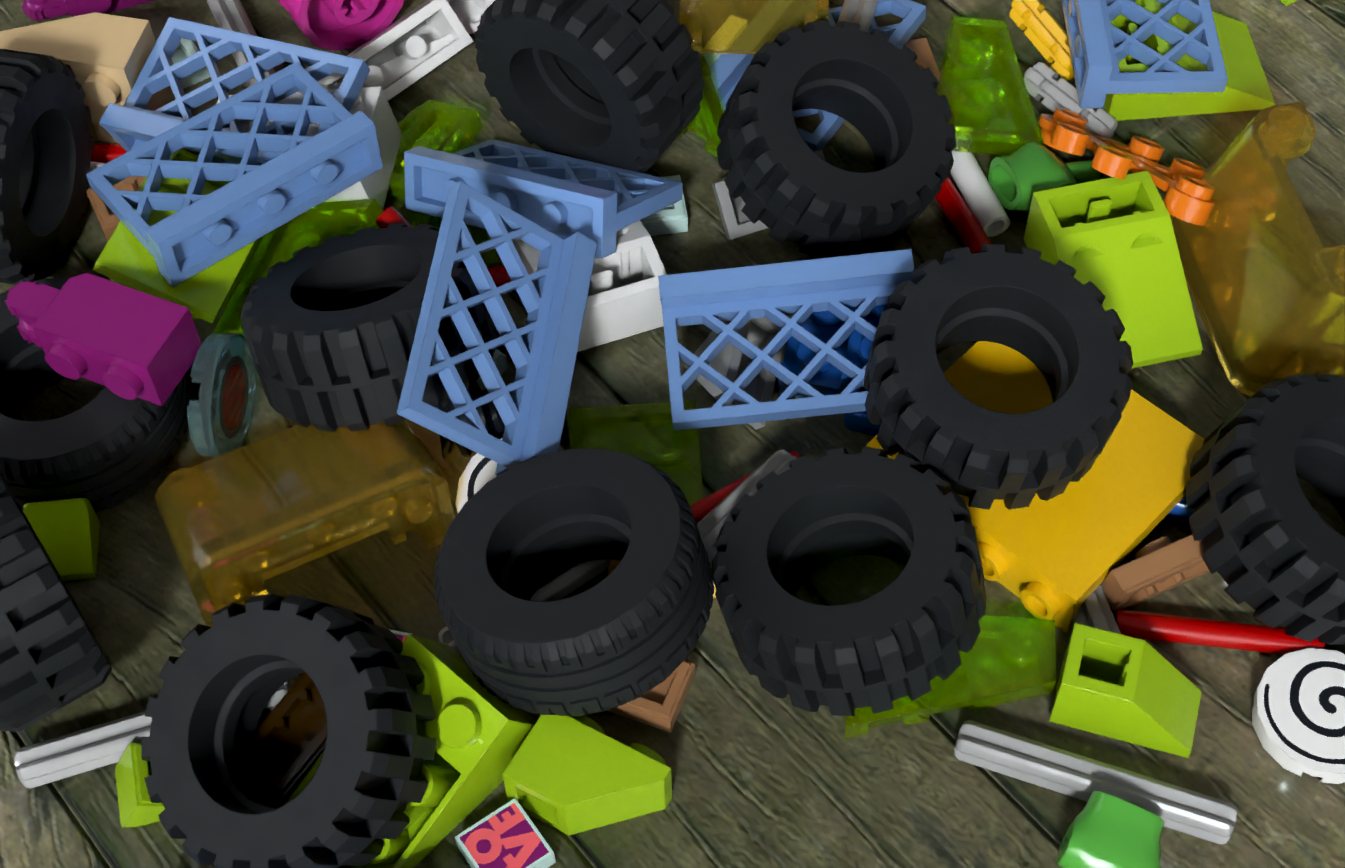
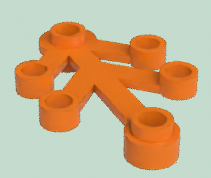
[1038,107,1216,226]

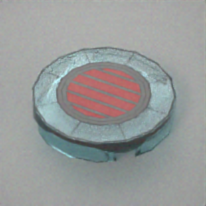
[187,333,256,461]

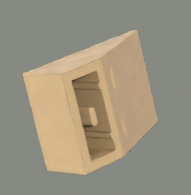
[0,12,174,144]

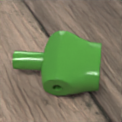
[988,141,1101,212]
[1056,791,1165,868]

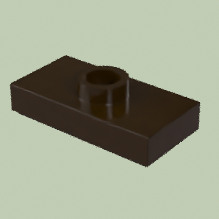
[254,672,327,800]

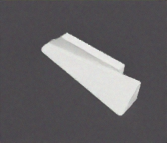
[317,0,495,101]

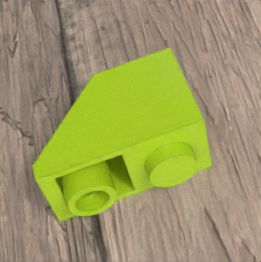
[1049,623,1202,758]
[502,715,672,836]

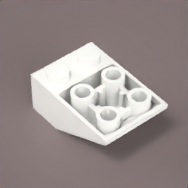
[513,220,667,352]

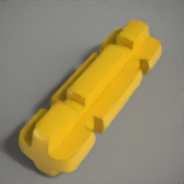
[1009,0,1074,81]

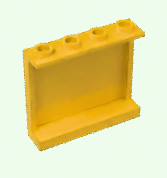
[866,341,1204,634]

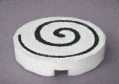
[1252,648,1345,784]

